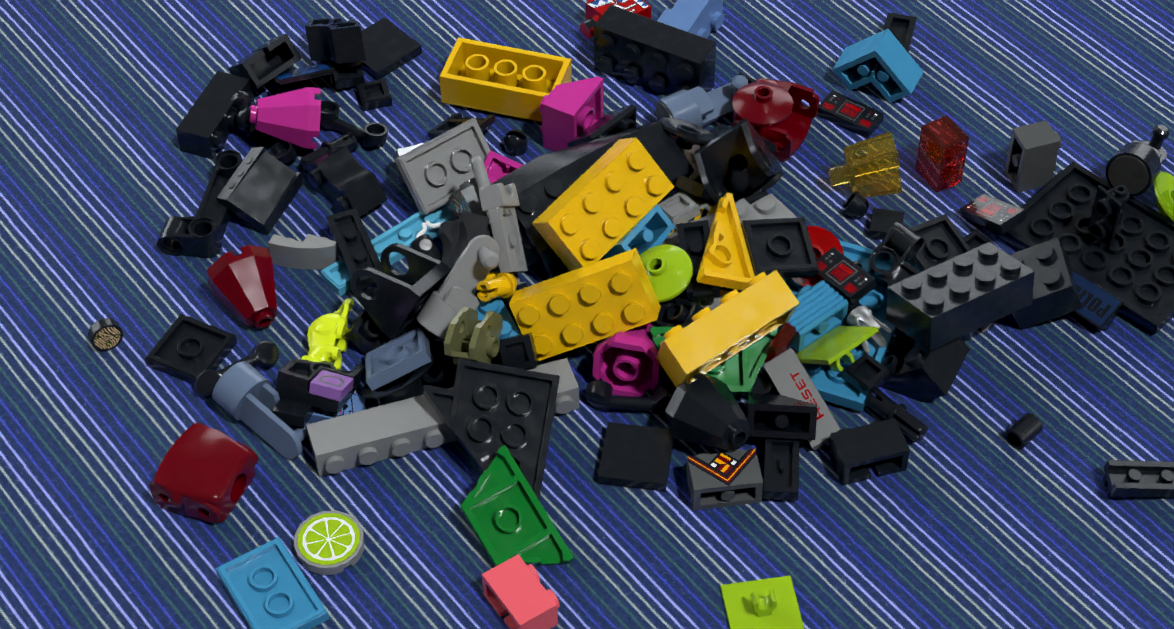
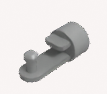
[416,235,500,341]

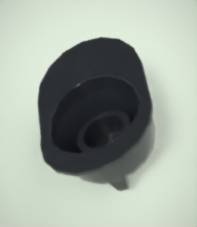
[362,352,434,406]

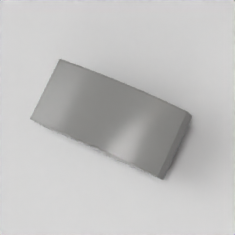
[268,234,339,270]

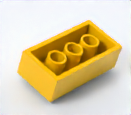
[439,37,572,122]
[532,137,674,271]
[509,248,661,361]
[656,270,799,388]

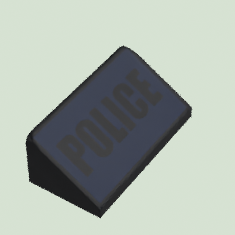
[1072,269,1125,329]

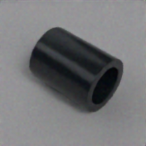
[1005,413,1043,450]

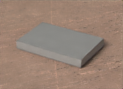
[394,118,490,215]

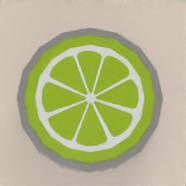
[294,510,365,575]

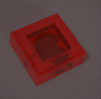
[764,322,796,363]

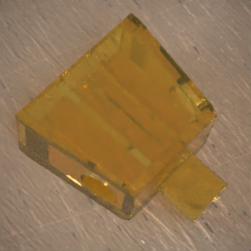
[828,131,902,197]

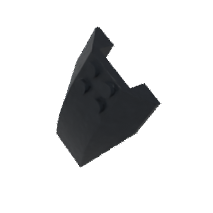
[492,121,695,279]

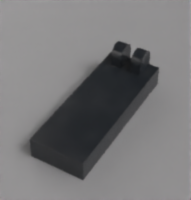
[676,220,720,305]
[1103,460,1174,499]

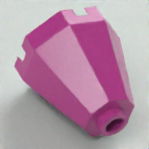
[250,87,321,149]
[592,323,661,397]

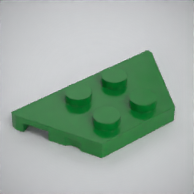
[649,327,778,395]
[461,445,574,567]

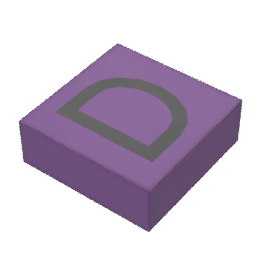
[309,370,354,402]

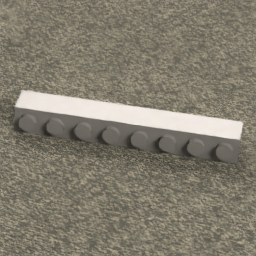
[306,358,580,476]

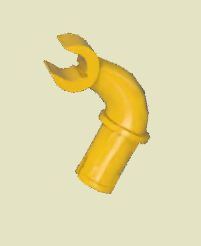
[476,271,518,302]

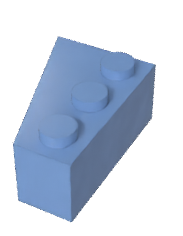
[657,0,724,39]

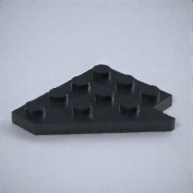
[423,358,560,500]

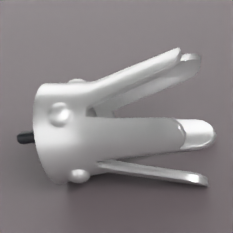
[847,306,893,354]

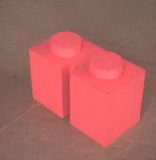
[482,554,560,629]

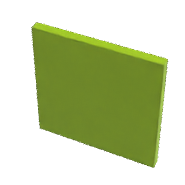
[797,326,879,372]
[720,575,804,629]

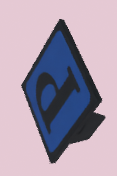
[273,63,335,94]

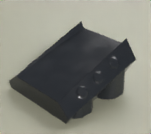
[216,147,303,235]

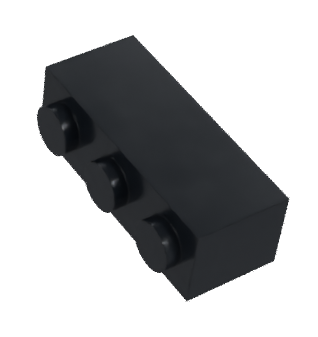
[176,71,254,160]

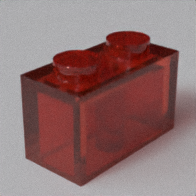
[915,115,969,192]

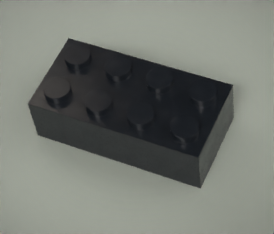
[594,5,716,96]
[886,242,1035,351]

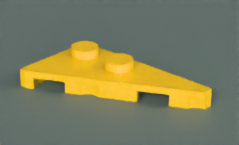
[697,193,755,291]

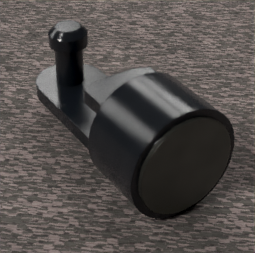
[1106,125,1170,197]

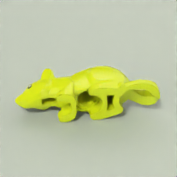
[301,298,354,370]

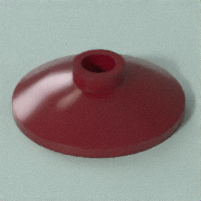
[732,82,793,127]

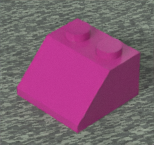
[540,77,604,152]

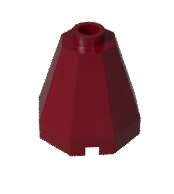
[207,245,278,328]

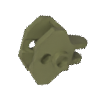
[444,307,503,364]

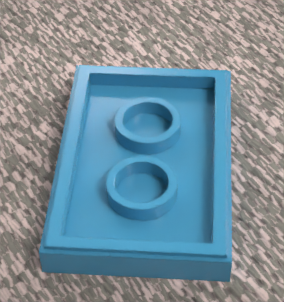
[216,537,329,629]

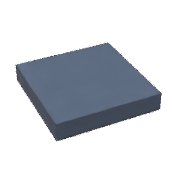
[365,326,431,391]

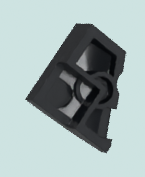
[276,359,365,414]

